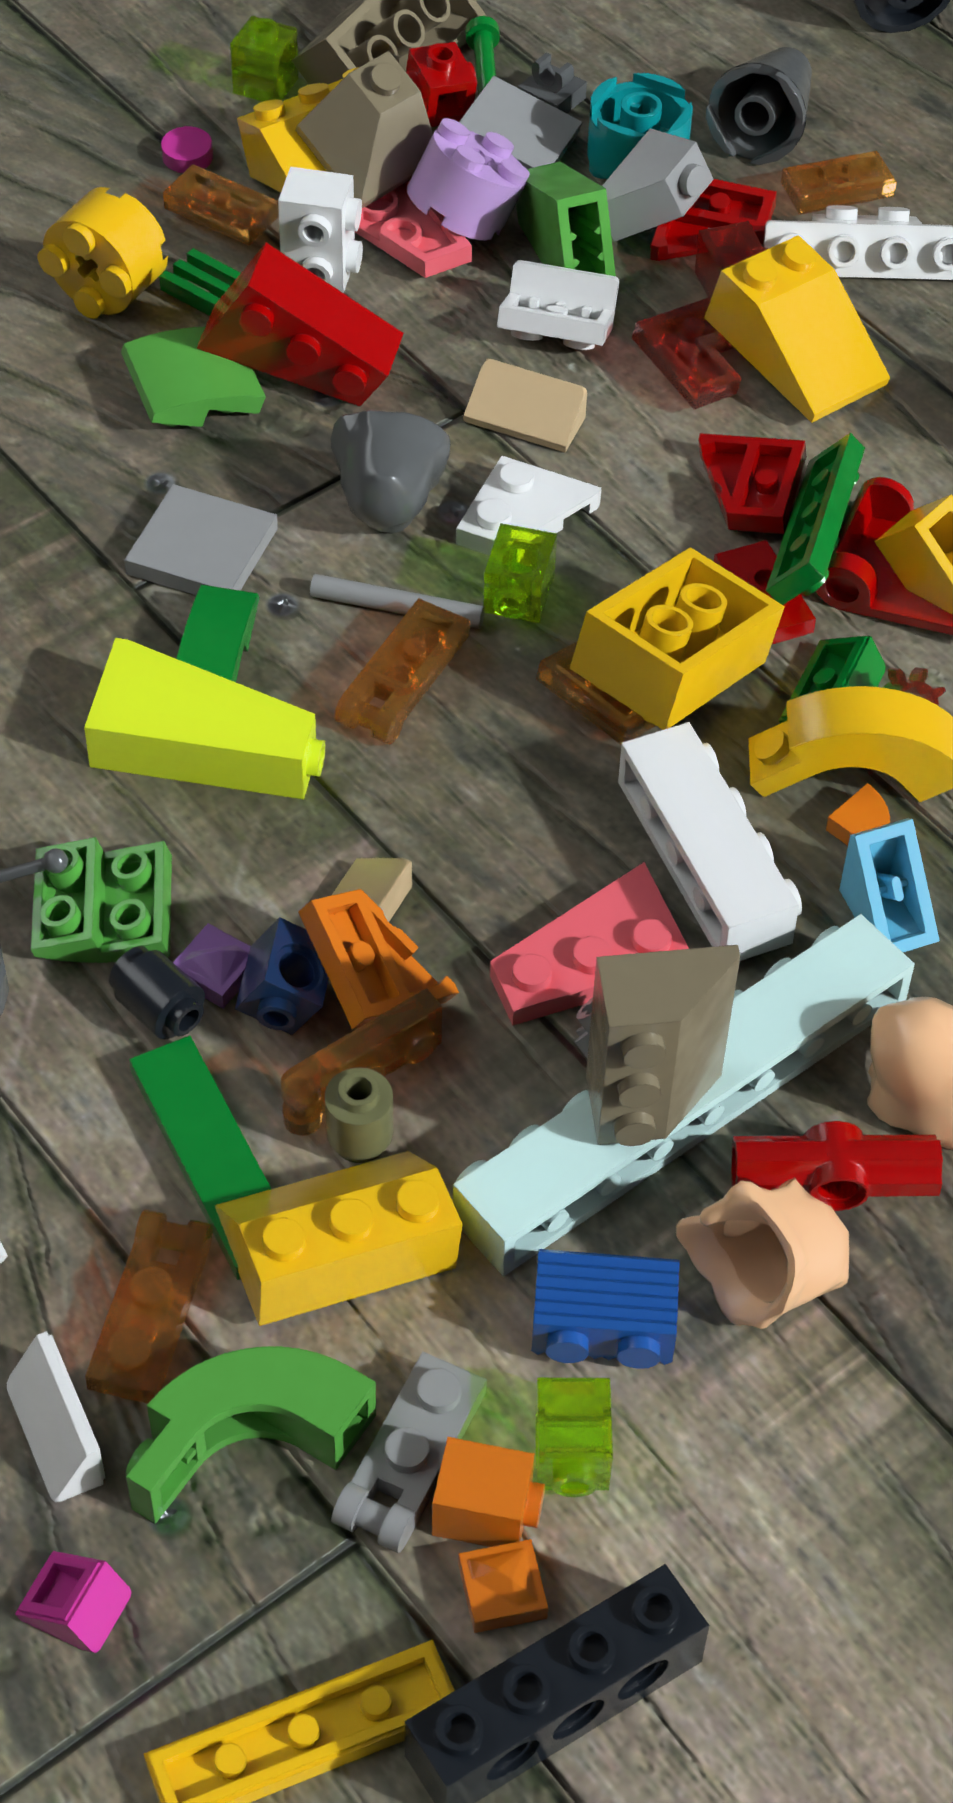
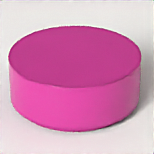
[161,126,213,173]

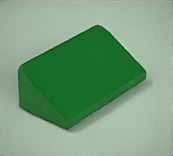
[779,636,886,724]

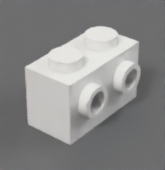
[278,167,363,293]

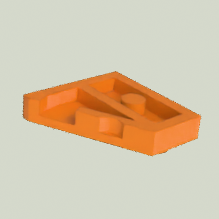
[298,889,459,1029]

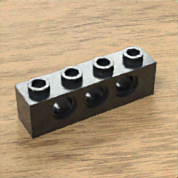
[405,1564,710,1803]

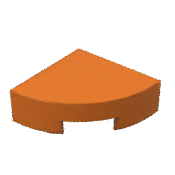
[826,783,890,846]

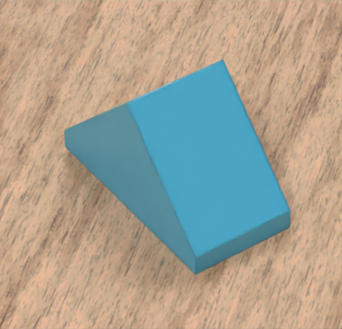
[839,818,940,952]

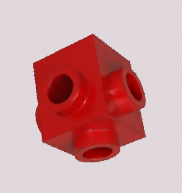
[405,42,477,127]

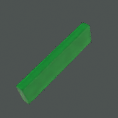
[129,1035,271,1280]

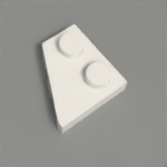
[456,456,601,562]

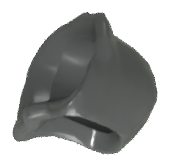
[331,410,451,534]

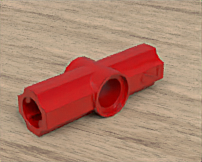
[731,1121,943,1211]

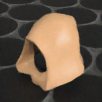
[867,997,953,1150]
[676,1178,849,1329]

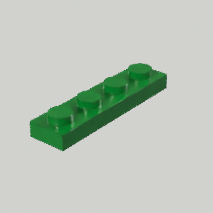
[766,432,865,605]

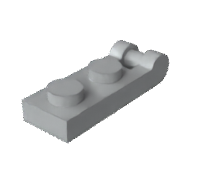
[331,1351,487,1553]

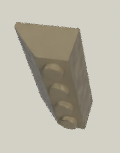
[291,0,487,84]

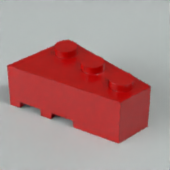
[197,242,404,406]

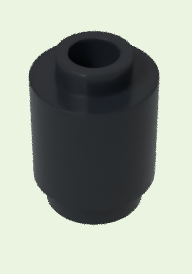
[109,946,205,1039]

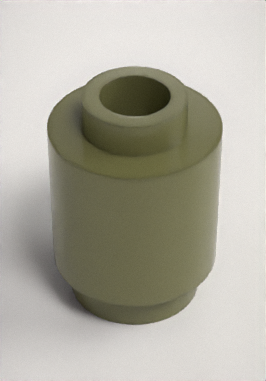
[325,1068,393,1163]

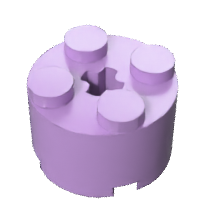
[407,118,530,241]

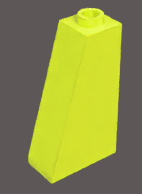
[84,638,325,800]

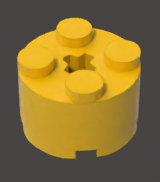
[37,187,168,319]

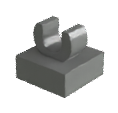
[518,52,587,114]

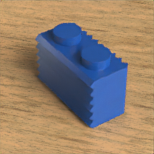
[531,1249,680,1369]

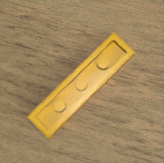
[143,1639,455,1803]

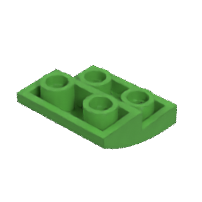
[121,327,266,427]
[31,837,172,963]

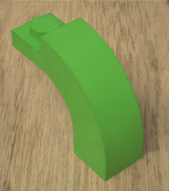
[126,1346,376,1524]

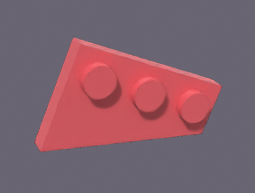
[490,862,689,1026]

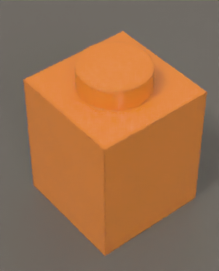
[432,1437,545,1547]

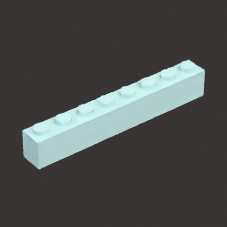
[453,914,915,1277]

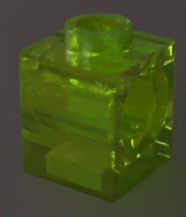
[230,16,299,102]
[483,523,557,623]
[535,1377,613,1497]

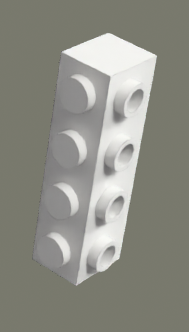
[618,722,802,961]

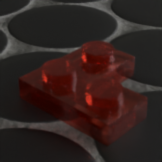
[632,296,742,409]

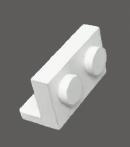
[497,260,619,350]

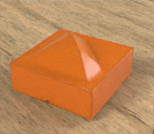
[458,1539,548,1633]

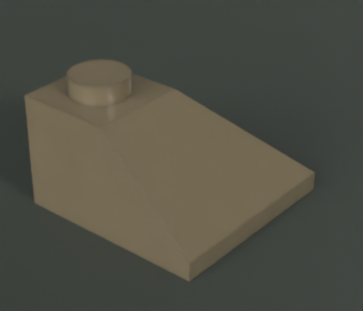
[295,51,433,208]

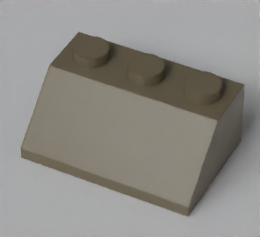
[586,945,740,1146]

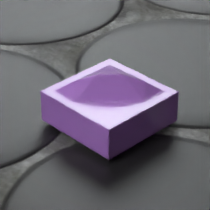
[173,923,251,1008]

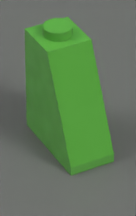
[516,161,616,276]

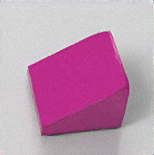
[15,1551,132,1653]

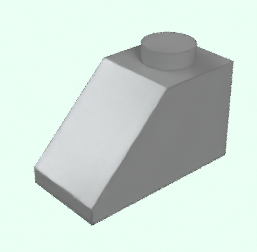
[602,128,713,242]

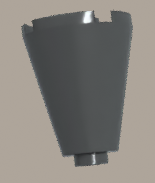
[706,47,812,165]

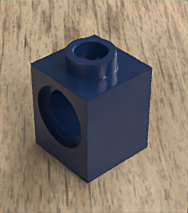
[235,917,329,1035]

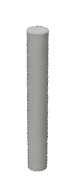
[310,574,485,629]

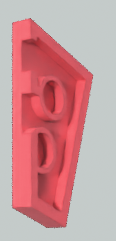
[354,181,472,278]

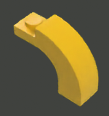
[748,686,953,802]

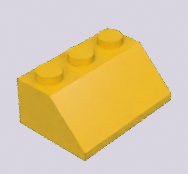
[237,67,359,192]
[215,1151,463,1326]

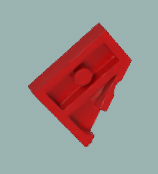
[650,179,777,261]
[698,433,807,534]

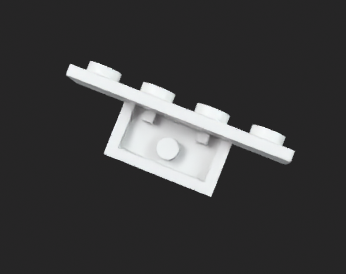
[764,205,953,280]

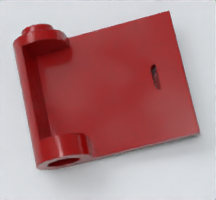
[816,477,953,635]

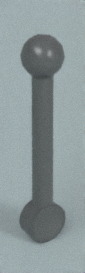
[0,848,68,883]

